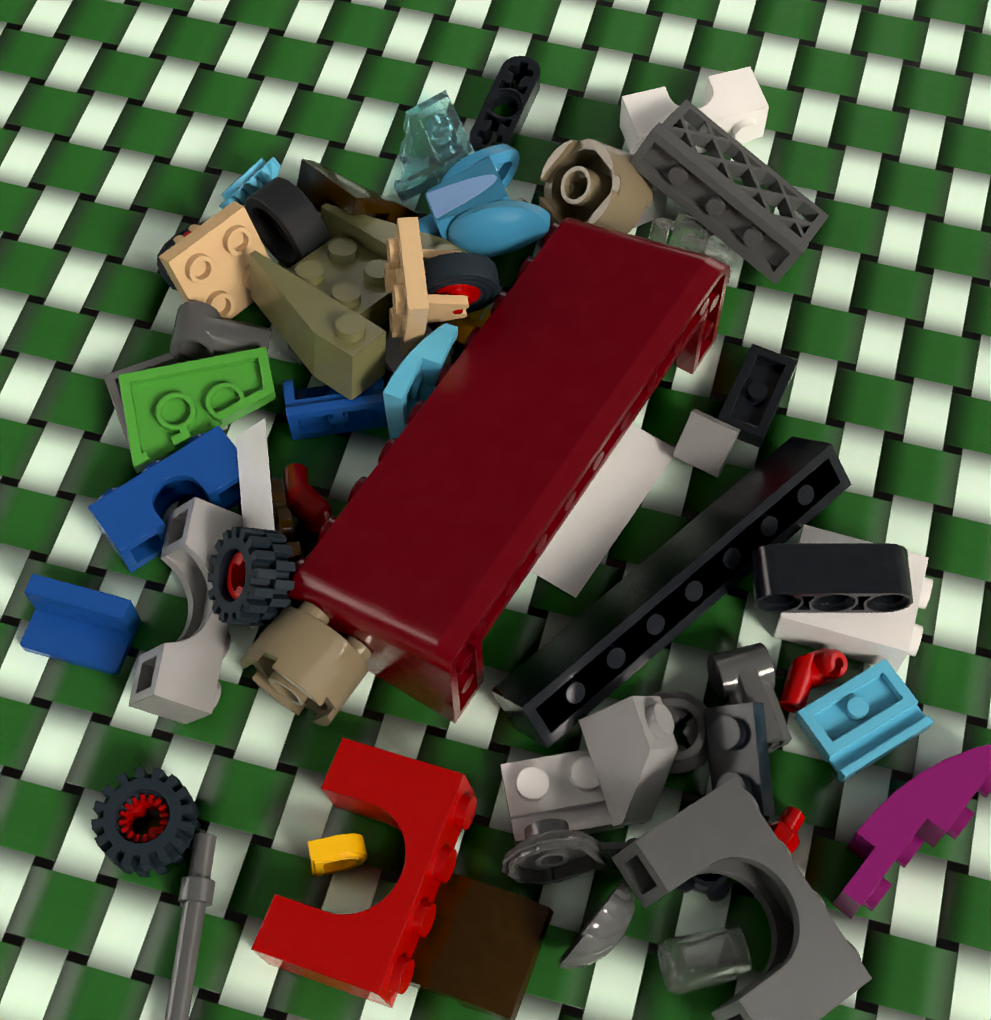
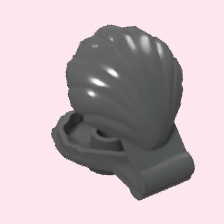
[502,819,638,969]

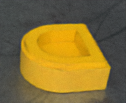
[307,833,368,877]

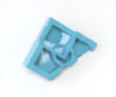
[383,323,458,439]

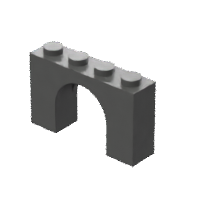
[612,776,872,1020]

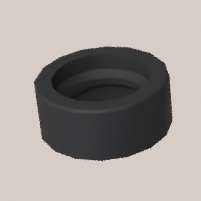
[245,177,330,268]

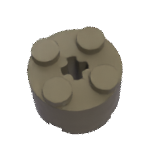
[539,138,653,234]
[241,601,372,726]

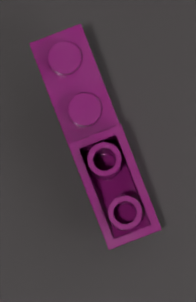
[832,744,991,919]

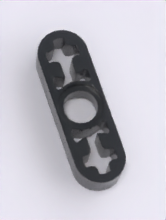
[469,56,540,154]

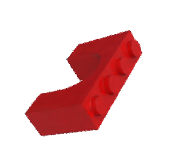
[251,738,477,1008]

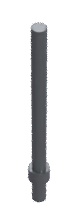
[165,833,217,1020]

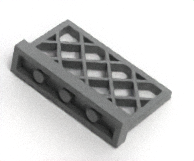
[629,99,829,285]

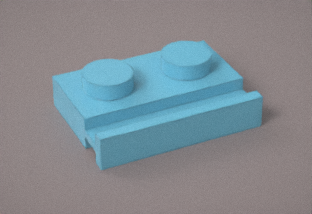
[794,658,934,783]

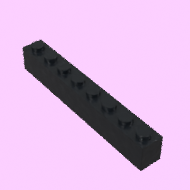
[491,436,852,748]

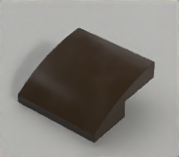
[409,873,554,1020]

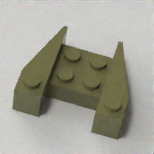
[250,203,469,401]

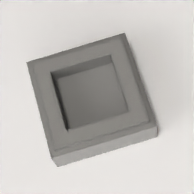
[672,409,740,477]

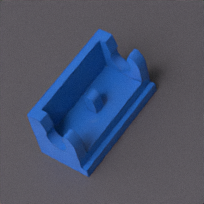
[283,377,388,441]

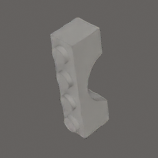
[128,497,243,724]

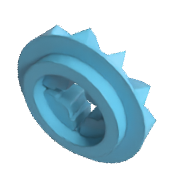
[219,157,281,209]

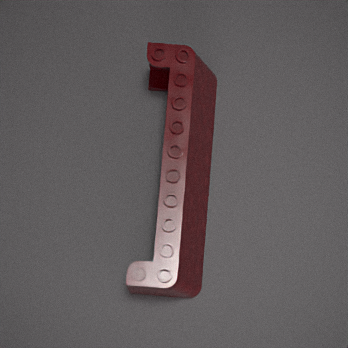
[288,217,730,723]

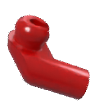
[283,463,332,533]
[779,648,848,714]

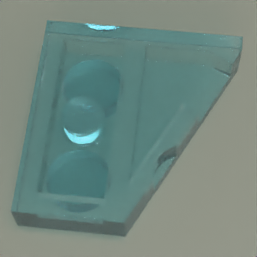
[394,90,475,202]

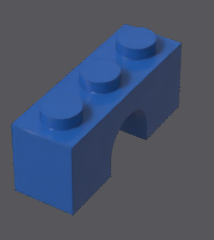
[88,425,241,573]

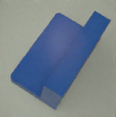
[20,573,142,676]

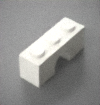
[619,67,769,153]

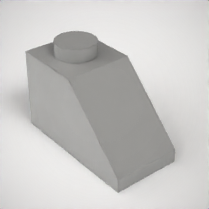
[579,696,678,827]

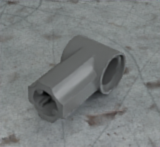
[169,301,272,363]
[707,642,792,753]

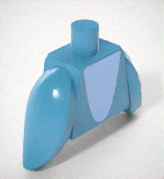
[418,144,551,257]

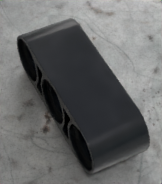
[751,543,913,613]

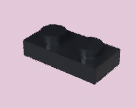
[717,344,798,448]
[704,702,775,816]

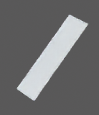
[236,418,275,630]
[531,424,675,598]

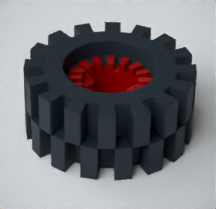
[208,526,295,626]
[91,767,201,877]

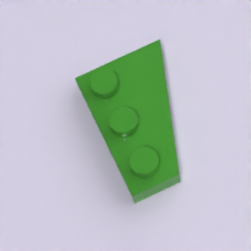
[118,347,277,473]

